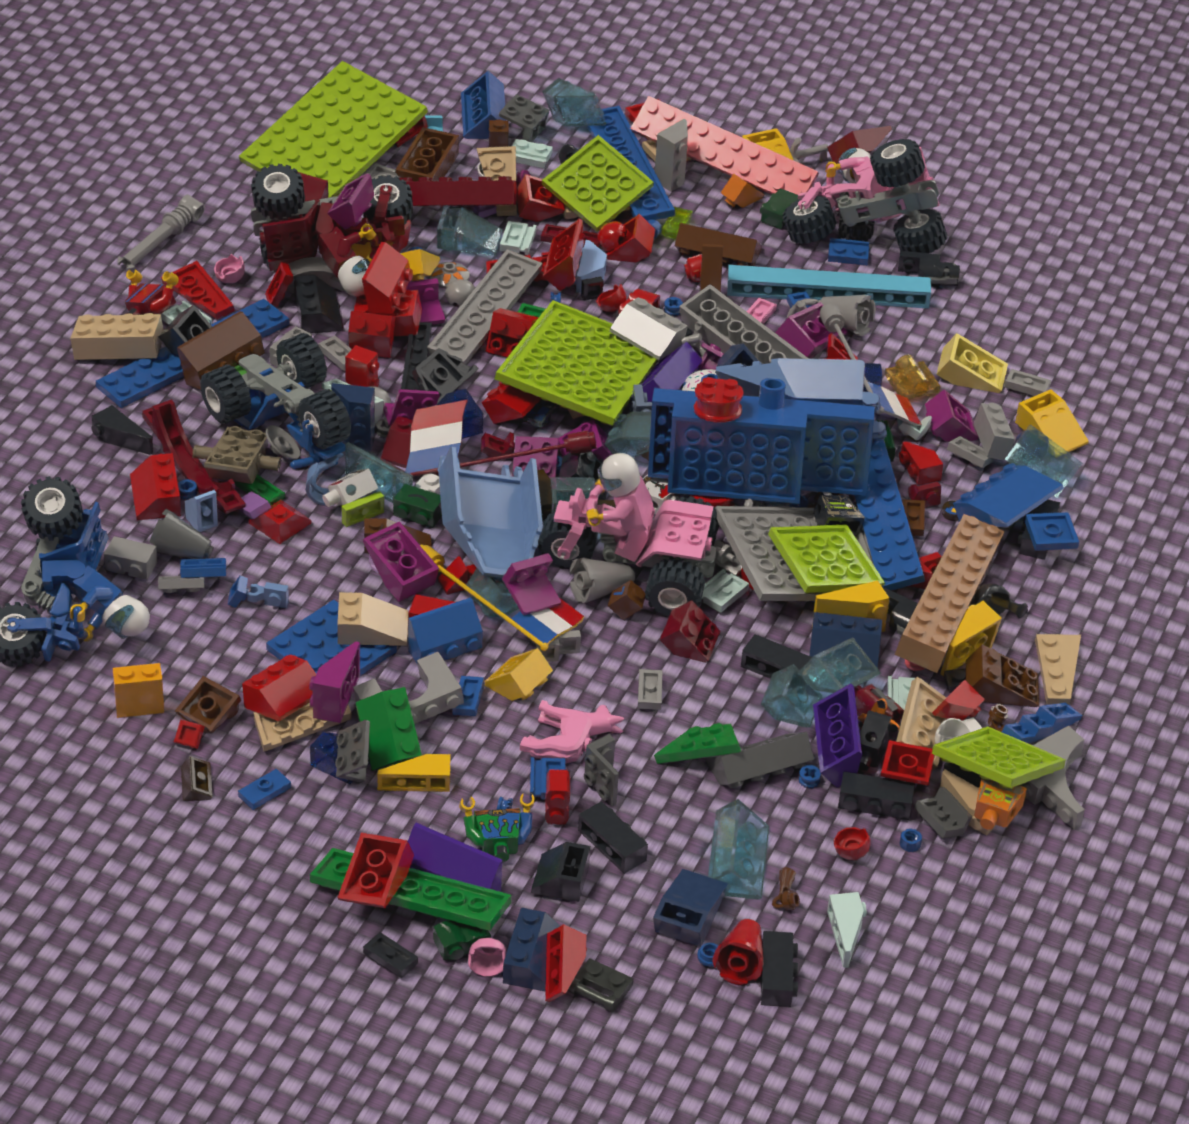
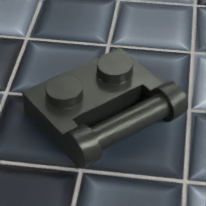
[568,958,634,1012]

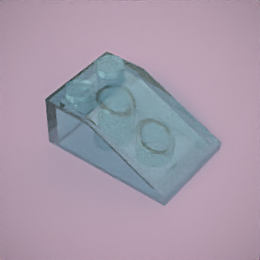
[605,411,651,458]

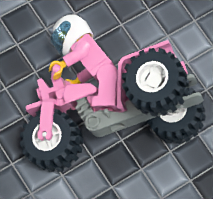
[782,139,948,253]
[538,453,719,617]

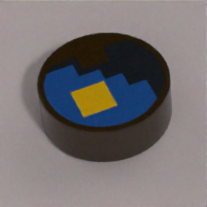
[942,501,959,521]

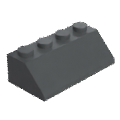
[705,732,814,788]

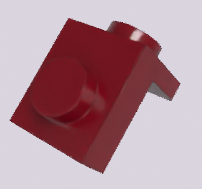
[481,432,515,461]

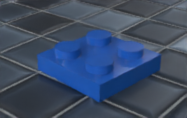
[1025,512,1079,551]

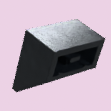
[557,452,607,500]
[531,842,591,902]

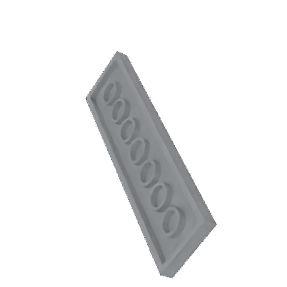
[427,249,543,365]

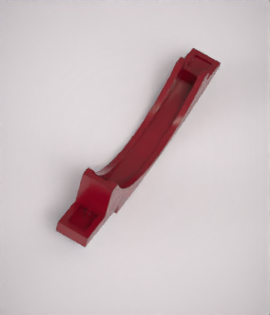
[142,399,246,514]

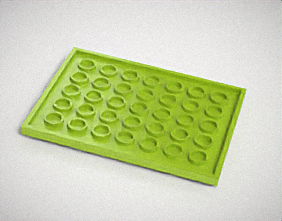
[239,61,428,198]
[494,300,658,426]

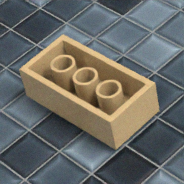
[70,313,164,360]

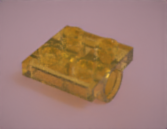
[885,355,940,399]

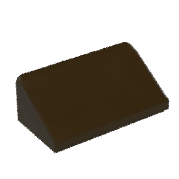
[181,756,213,801]

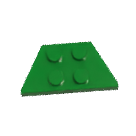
[654,723,741,764]

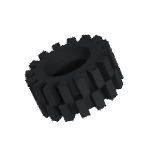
[838,215,875,242]

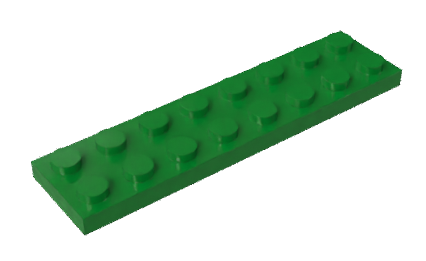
[310,848,512,931]

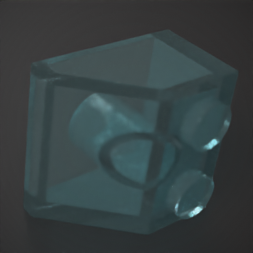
[466,568,519,617]
[761,664,822,728]

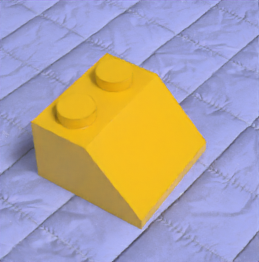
[485,648,553,701]

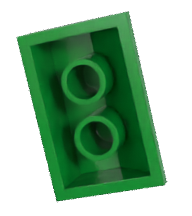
[355,687,422,771]

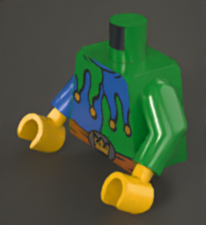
[459,794,535,862]

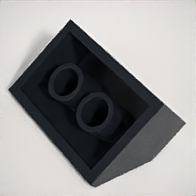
[294,275,343,333]

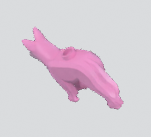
[520,700,624,763]

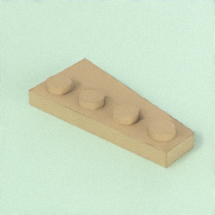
[477,146,517,216]
[1035,634,1081,705]
[254,703,351,752]

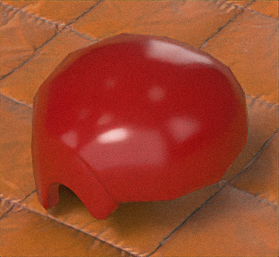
[597,221,626,252]
[596,284,627,312]
[833,827,871,860]

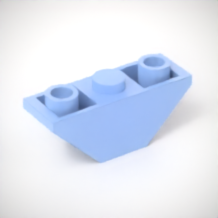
[573,240,607,293]

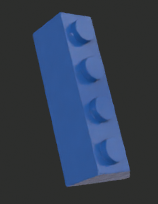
[461,71,506,139]

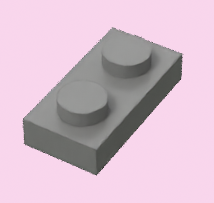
[318,336,352,371]
[1004,369,1051,396]
[947,436,994,468]
[158,576,205,593]
[638,669,662,710]

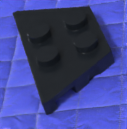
[412,348,479,405]

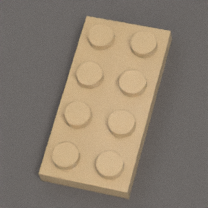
[896,677,947,771]

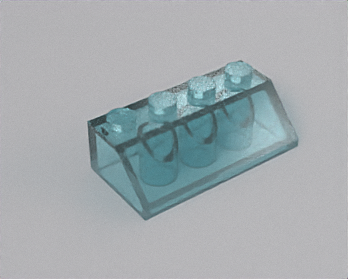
[708,799,769,900]

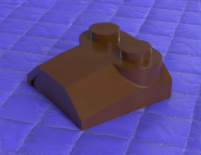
[175,676,242,734]

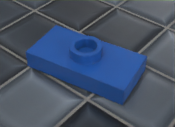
[238,769,291,810]

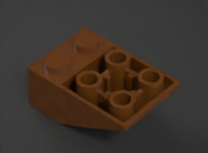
[966,644,1039,707]

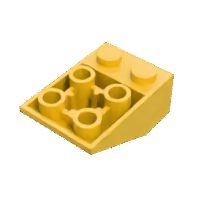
[742,128,793,160]
[1015,389,1089,458]

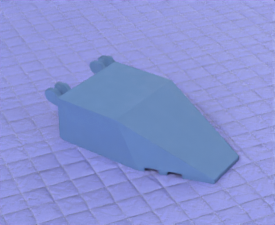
[716,358,887,441]
[437,447,543,578]

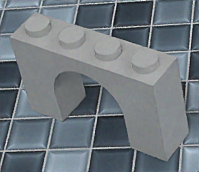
[353,652,464,724]

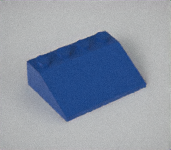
[953,463,1064,527]

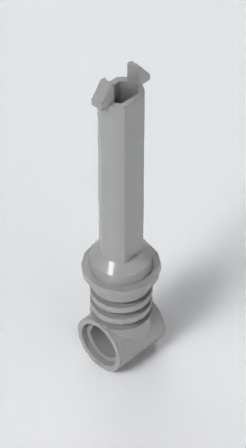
[117,194,205,271]

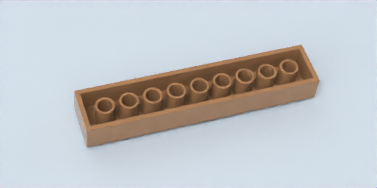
[894,514,1005,673]

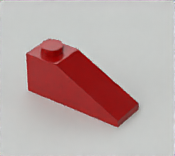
[545,924,587,1002]

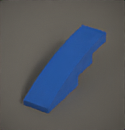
[1002,703,1082,743]

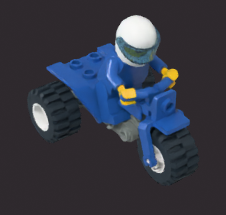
[0,476,150,666]

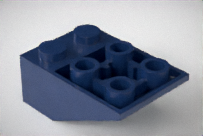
[653,869,729,947]

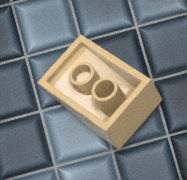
[337,592,408,646]

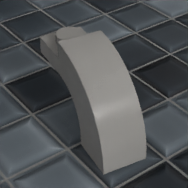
[286,257,344,294]

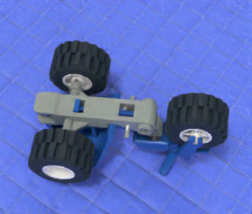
[200,333,351,469]

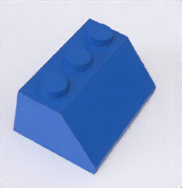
[408,597,483,665]

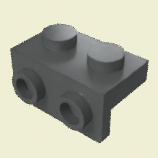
[914,787,972,838]

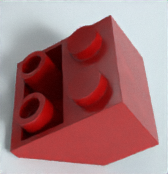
[486,308,539,357]

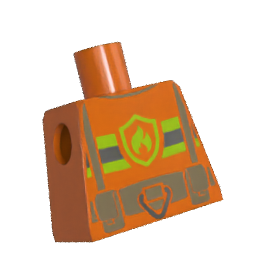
[974,778,1027,830]

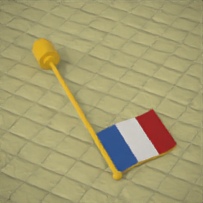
[420,545,584,651]

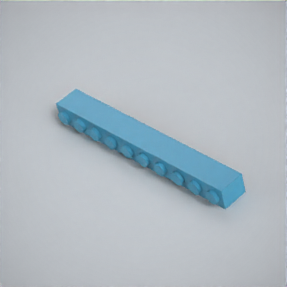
[727,265,931,309]

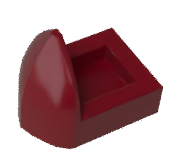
[908,482,941,508]

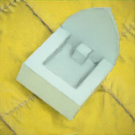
[897,416,932,440]

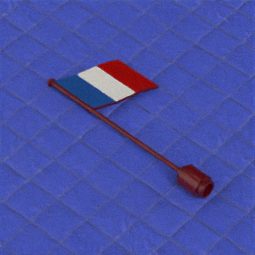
[401,400,597,480]

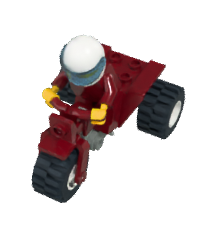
[251,164,413,297]

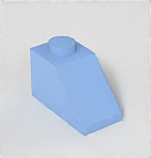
[185,490,218,532]

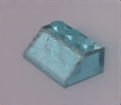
[1005,425,1083,498]
[345,442,413,503]
[799,638,881,693]

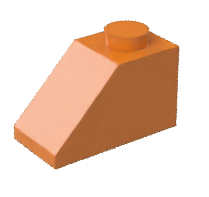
[721,173,765,208]

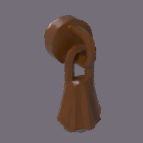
[988,704,1008,732]
[772,867,800,911]

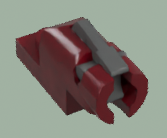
[852,683,904,724]

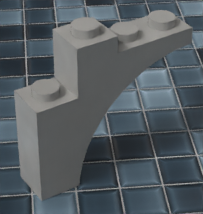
[1020,726,1085,830]

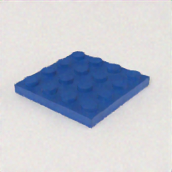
[266,600,397,676]

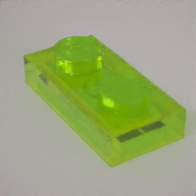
[662,207,693,238]

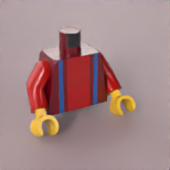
[125,269,179,315]

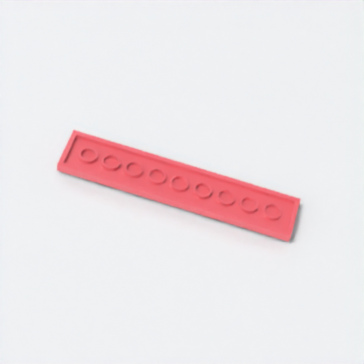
[630,96,819,195]

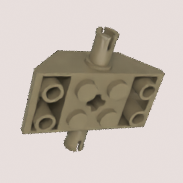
[193,426,281,484]

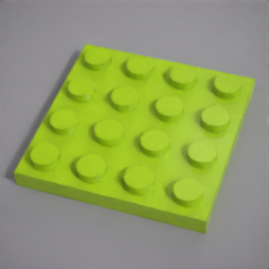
[542,135,654,232]
[768,525,885,593]
[932,726,1066,789]

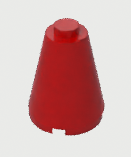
[713,919,764,985]

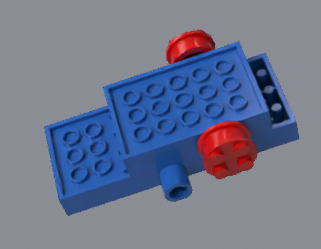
[648,377,875,507]

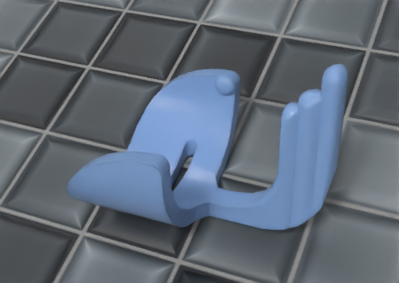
[305,453,343,506]

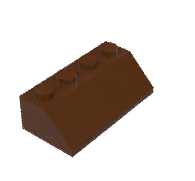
[395,127,459,181]
[674,223,763,266]
[177,311,265,390]

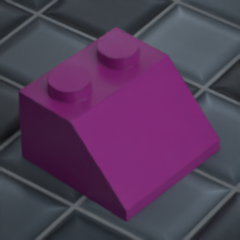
[327,173,374,230]
[925,389,979,442]

